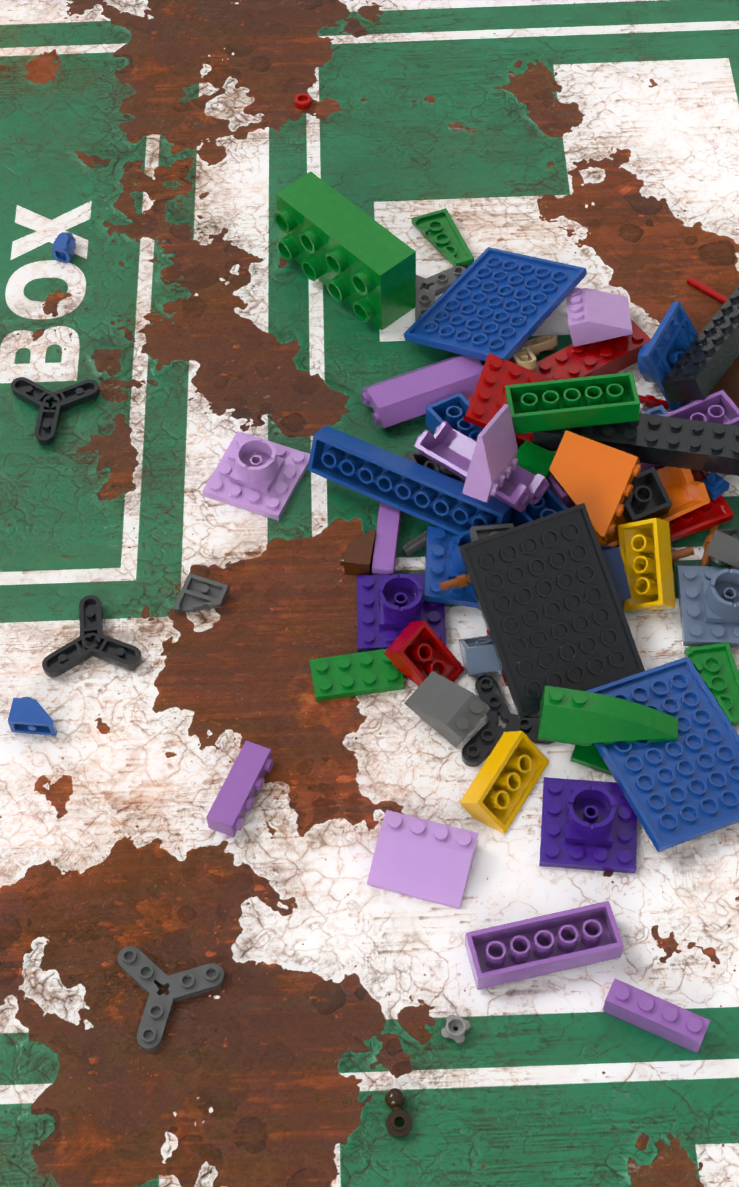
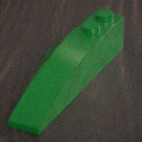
[538,685,678,746]

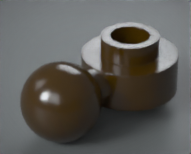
[385,1088,412,1138]

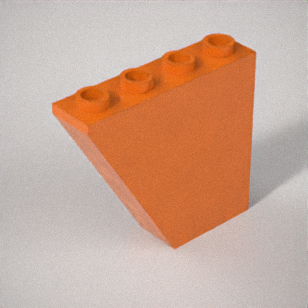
[549,430,642,541]

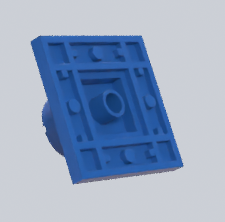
[638,301,698,411]
[423,525,480,609]

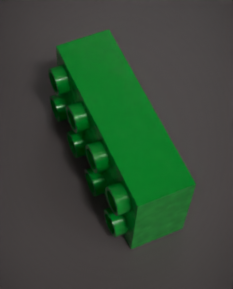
[274,171,416,330]

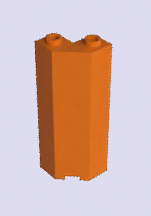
[594,466,710,546]

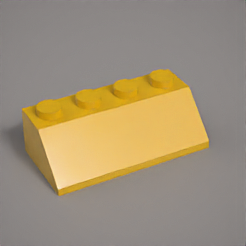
[618,518,676,611]
[459,731,550,833]

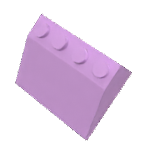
[566,288,633,347]
[462,404,519,503]
[367,810,479,909]

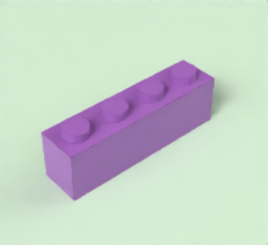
[206,741,274,837]
[603,978,710,1053]

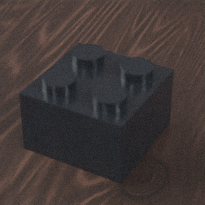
[622,467,672,523]

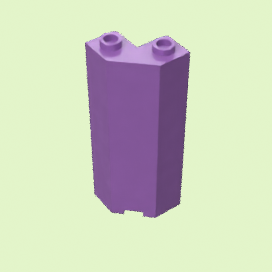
[361,354,483,428]
[414,421,550,512]

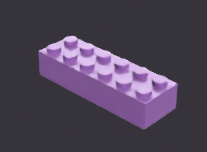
[465,901,624,990]

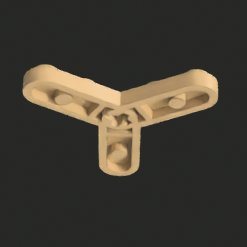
[510,335,558,371]

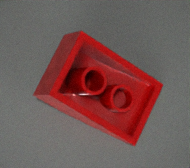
[384,620,465,686]

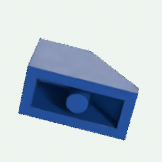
[8,697,57,736]

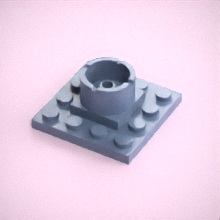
[676,565,739,647]

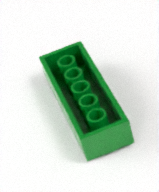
[505,372,640,434]

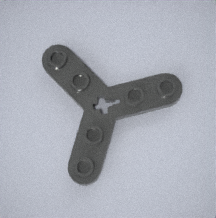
[415,266,466,322]
[117,946,225,1052]

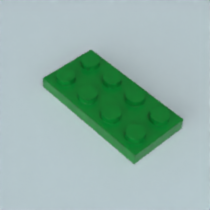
[309,648,405,702]

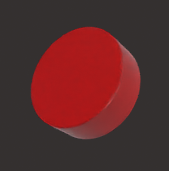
[294,93,312,110]

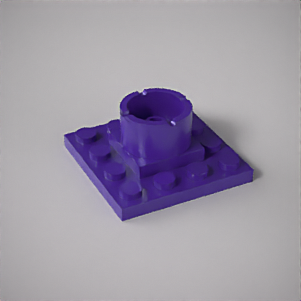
[357,574,446,653]
[539,777,637,874]

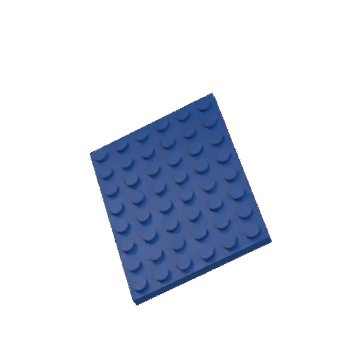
[404,247,587,361]
[587,656,739,852]

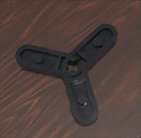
[11,377,100,445]
[42,595,142,677]
[461,675,553,767]

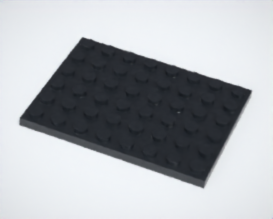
[458,503,645,718]

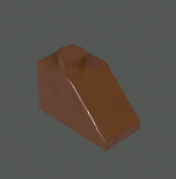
[341,530,376,576]

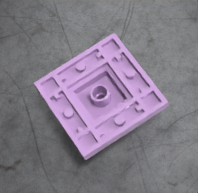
[202,431,310,521]

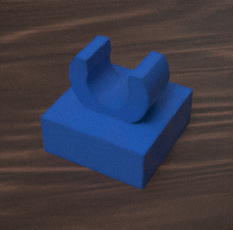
[701,472,730,500]

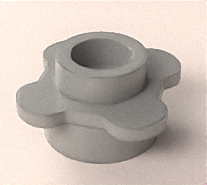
[441,1015,470,1044]

